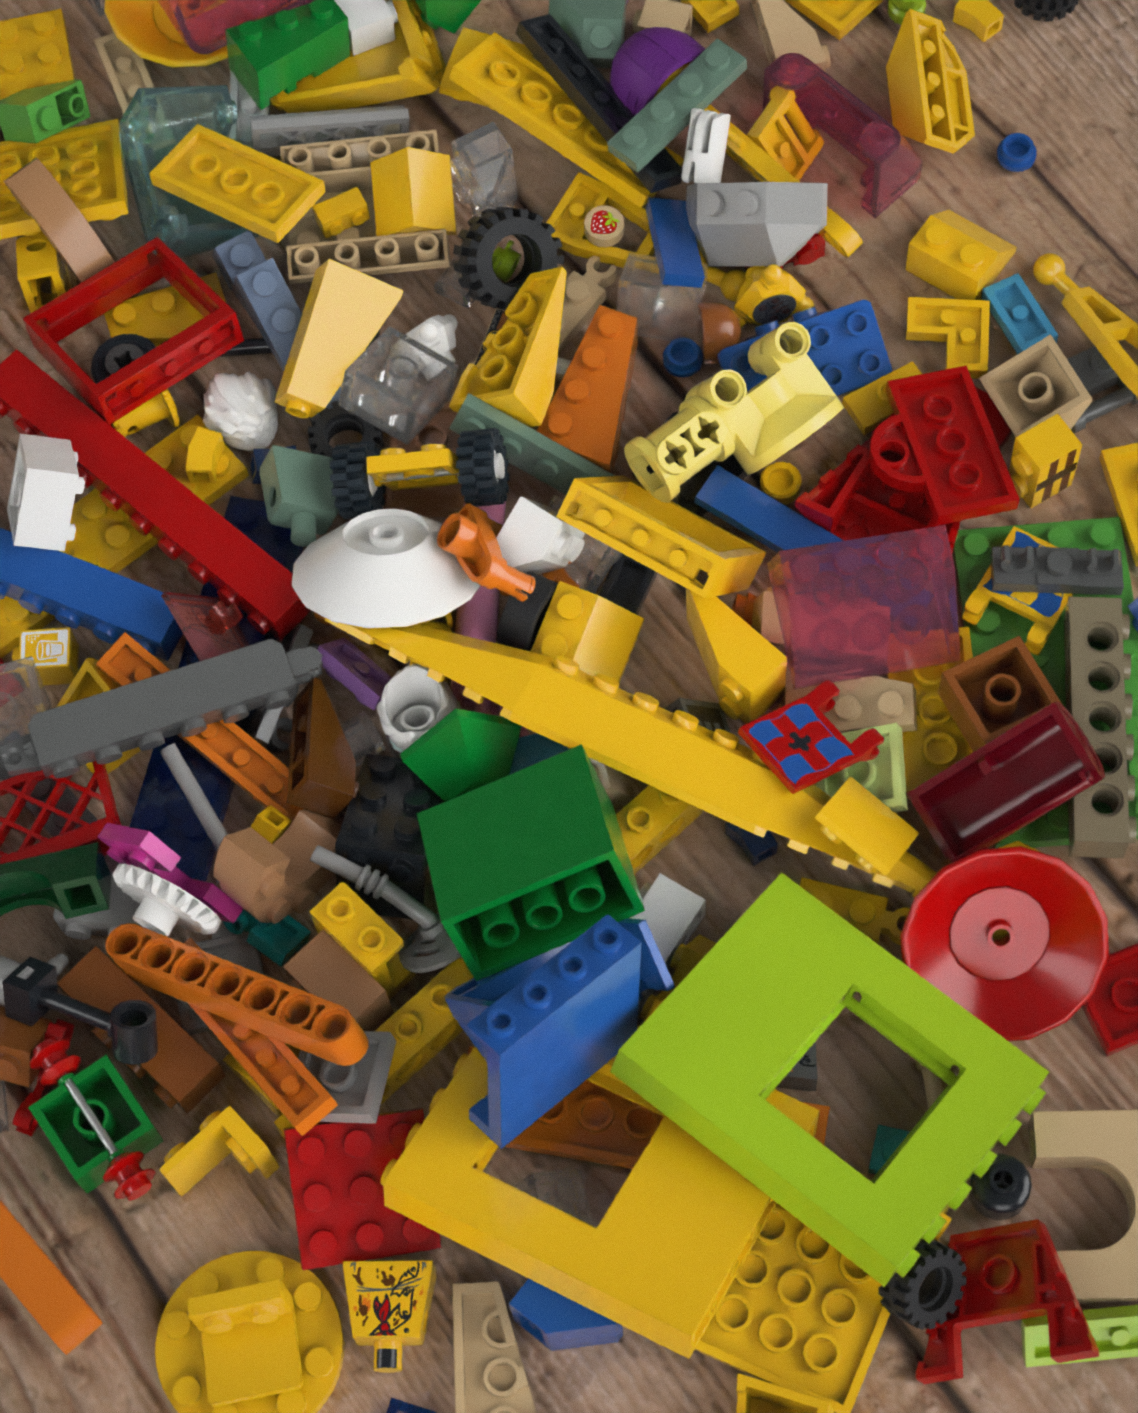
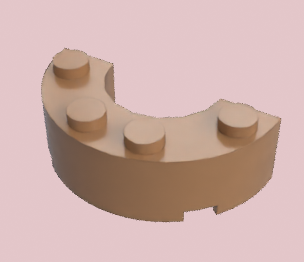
[213,809,344,924]

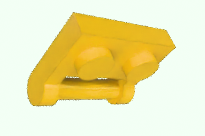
[746,82,824,181]

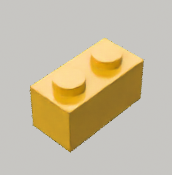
[312,187,370,239]

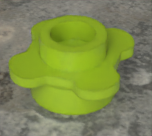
[492,240,522,282]

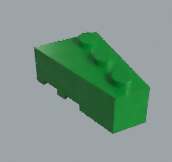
[225,0,350,110]

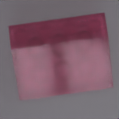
[767,525,960,690]

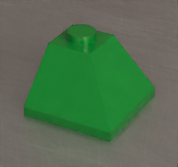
[400,708,522,802]

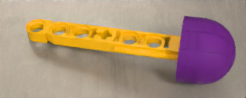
[610,27,863,258]

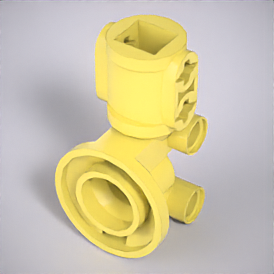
[624,322,844,503]

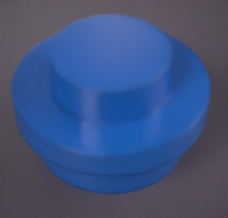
[996,133,1037,172]
[662,337,703,377]

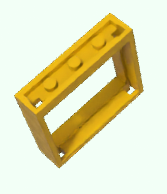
[556,475,767,598]

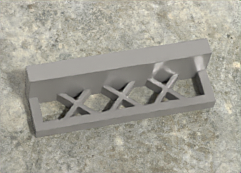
[249,105,409,156]

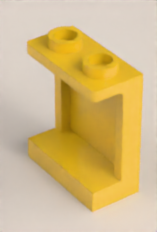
[309,882,416,1000]

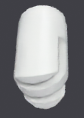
[681,108,731,184]

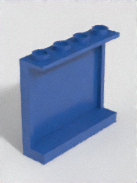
[466,914,642,1149]

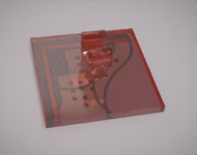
[161,592,250,661]

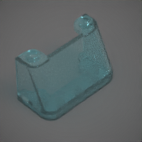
[119,85,259,258]

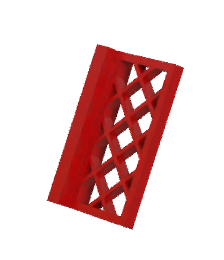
[0,761,121,864]

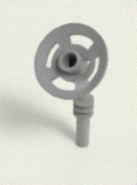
[310,845,461,973]

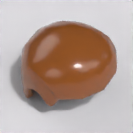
[698,303,741,365]

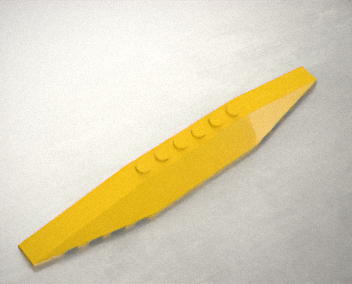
[324,618,937,897]

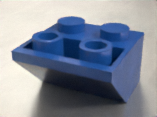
[509,1278,623,1351]

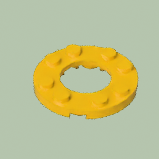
[155,1251,345,1413]

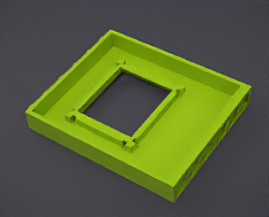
[610,872,1049,1287]

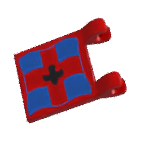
[738,680,885,794]

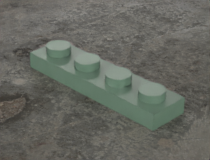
[607,38,748,173]
[449,393,615,495]

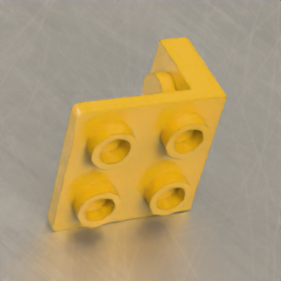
[159,1105,280,1196]
[187,1279,303,1407]

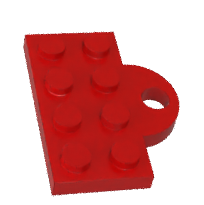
[868,365,1020,526]

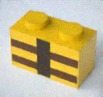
[1008,413,1083,509]

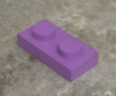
[317,637,392,710]

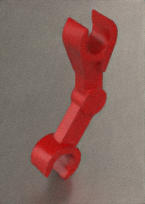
[12,1019,74,1136]

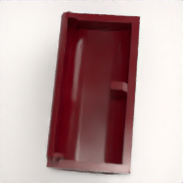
[906,702,1105,864]

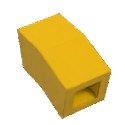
[953,0,1004,42]
[186,426,225,483]
[251,805,292,844]

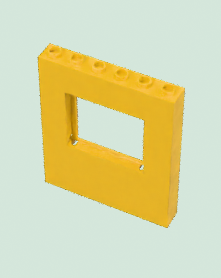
[381,1025,819,1359]

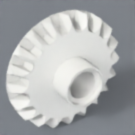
[112,864,221,937]

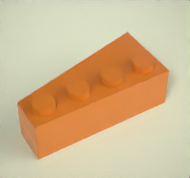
[537,305,638,475]

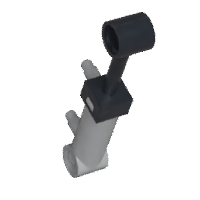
[0,954,158,1065]

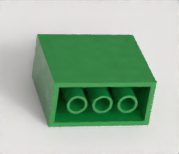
[417,744,646,981]

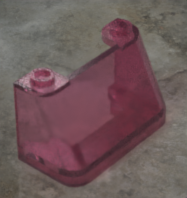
[763,53,923,218]

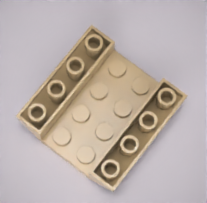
[280,130,450,284]

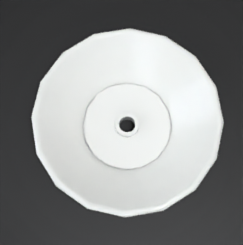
[292,509,481,628]

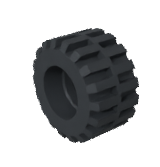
[453,207,564,311]

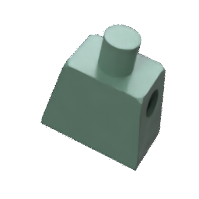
[259,445,339,547]

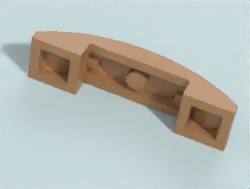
[3,158,115,285]

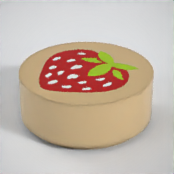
[584,206,624,247]

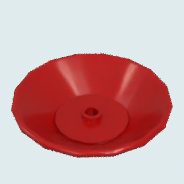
[900,846,1109,1041]

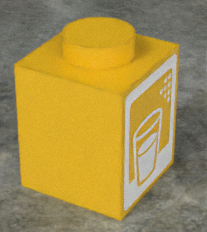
[12,627,79,686]

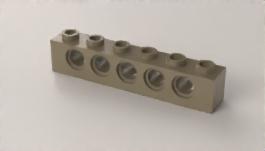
[1064,597,1137,858]

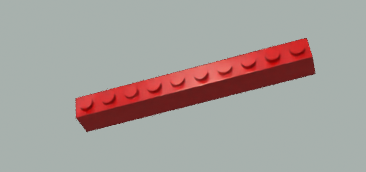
[0,349,311,641]

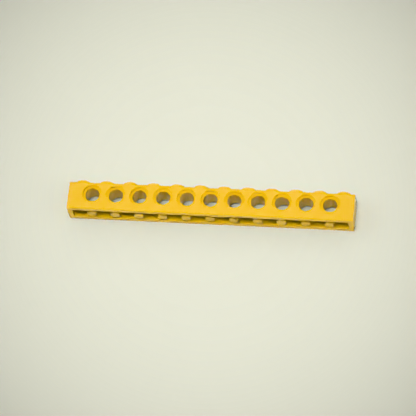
[274,785,703,1140]

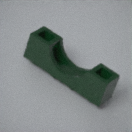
[0,842,112,919]

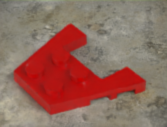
[916,1219,1099,1384]

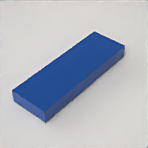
[645,197,705,288]

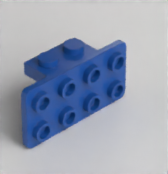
[718,300,892,396]

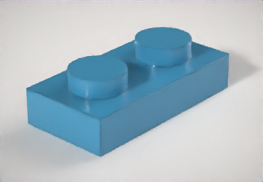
[981,273,1058,354]

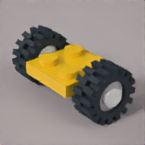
[330,428,510,519]

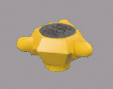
[734,264,814,328]

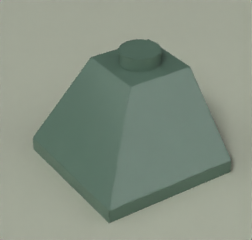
[549,0,627,69]

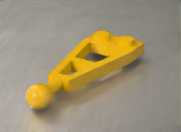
[546,172,746,302]
[1033,253,1138,400]

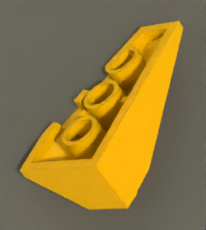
[449,267,567,427]

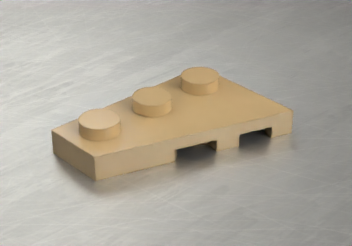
[785,658,917,733]

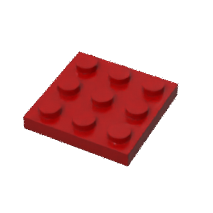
[283,1107,441,1271]

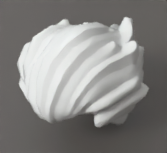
[203,372,279,451]
[376,664,461,750]

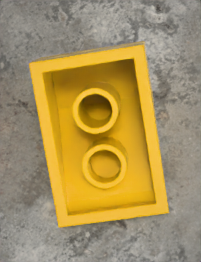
[686,579,787,724]

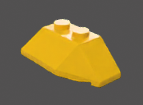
[886,9,975,154]

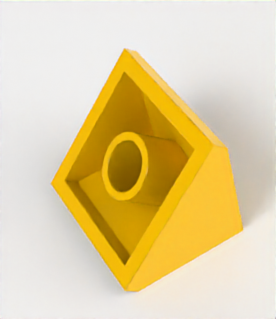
[370,147,457,236]

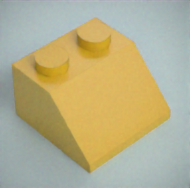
[905,210,1017,300]
[531,581,645,683]

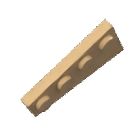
[452,1281,537,1413]

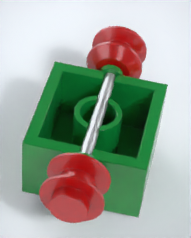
[28,1037,164,1201]

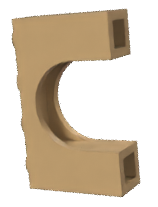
[1028,1110,1138,1307]

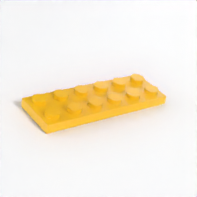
[449,32,684,208]

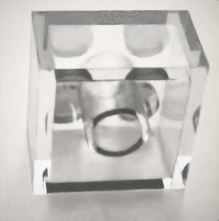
[338,326,459,445]

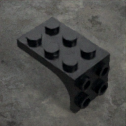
[335,754,444,920]

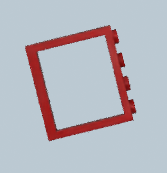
[22,237,244,425]

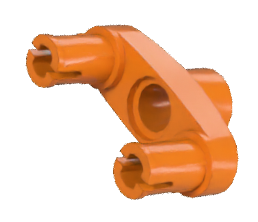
[437,503,536,602]

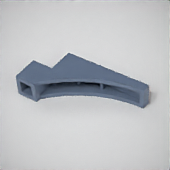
[212,230,347,421]

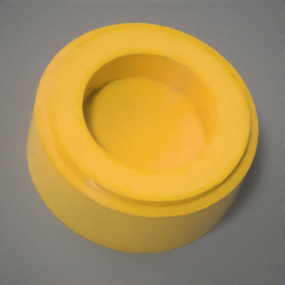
[760,462,802,505]

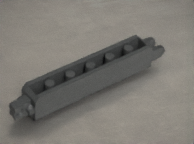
[0,639,323,778]

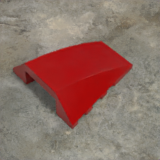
[795,412,961,581]

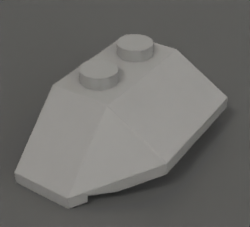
[686,182,828,266]

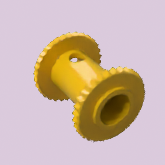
[110,389,180,438]

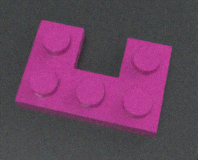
[98,823,243,924]

